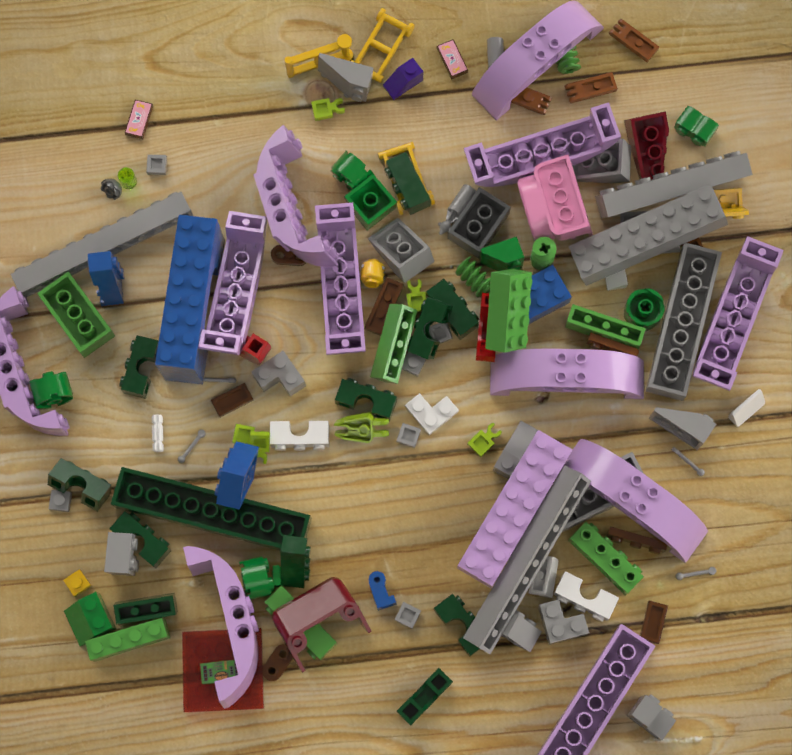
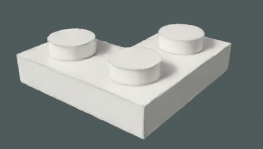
[405,393,459,436]

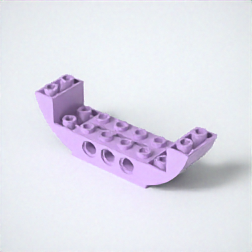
[253,125,339,267]
[0,287,70,436]

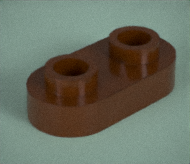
[271,245,306,266]
[262,644,293,681]

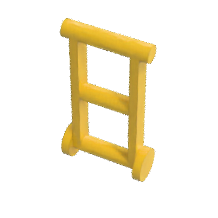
[351,8,415,83]
[284,34,353,78]
[378,142,435,216]

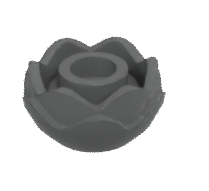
[101,179,122,200]

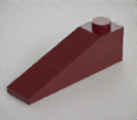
[624,111,669,180]

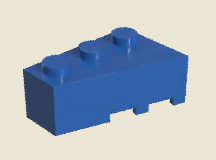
[88,251,125,306]

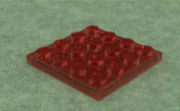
[182,628,264,713]

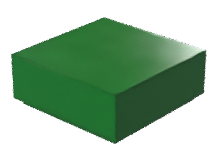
[272,565,281,587]

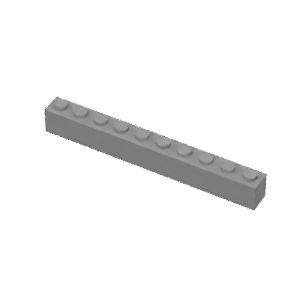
[10,192,193,298]
[463,465,591,654]

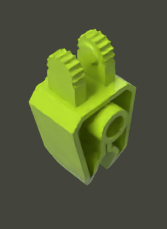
[334,412,389,443]

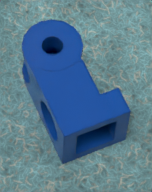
[368,571,397,611]

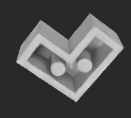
[252,351,306,397]
[104,532,139,576]
[538,599,589,645]
[501,610,542,652]
[627,695,676,741]

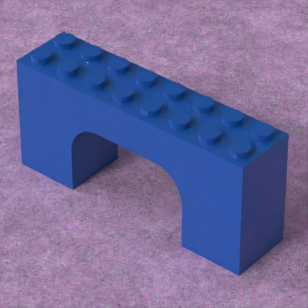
[155,215,225,385]

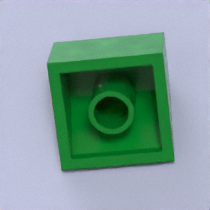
[344,174,397,231]
[479,236,525,271]
[64,592,116,647]

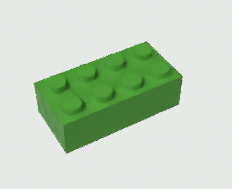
[486,269,532,353]
[37,271,115,358]

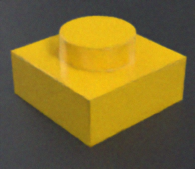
[63,569,92,597]

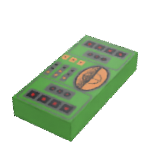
[200,660,238,684]

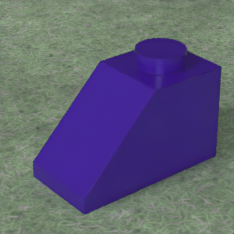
[383,58,424,100]

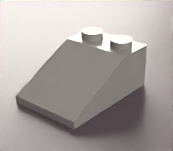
[318,53,374,102]
[573,139,631,183]
[368,218,435,283]
[649,407,716,450]
[493,421,554,479]

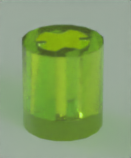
[118,167,137,189]

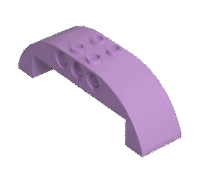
[472,1,604,120]
[464,102,621,187]
[315,203,366,355]
[198,211,267,355]
[693,236,784,391]
[490,348,644,399]
[560,439,708,563]
[183,546,259,709]

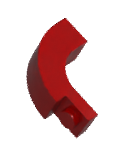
[476,293,496,362]
[239,333,272,365]

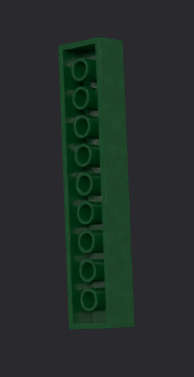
[111,467,312,551]

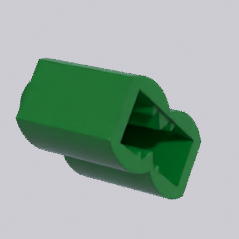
[674,106,719,147]

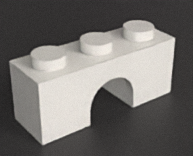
[270,421,329,451]
[553,571,619,622]

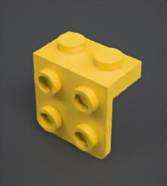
[714,187,749,219]

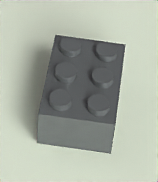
[448,187,511,259]

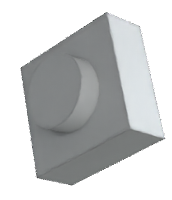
[146,155,167,175]
[429,323,453,344]
[402,352,426,377]
[396,423,421,448]
[49,490,72,512]
[395,602,421,629]

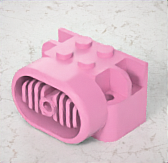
[517,154,593,241]

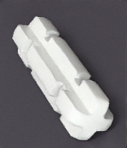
[152,414,164,452]

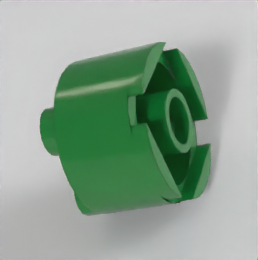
[331,150,373,191]
[624,288,665,332]
[29,371,73,409]
[239,556,274,600]

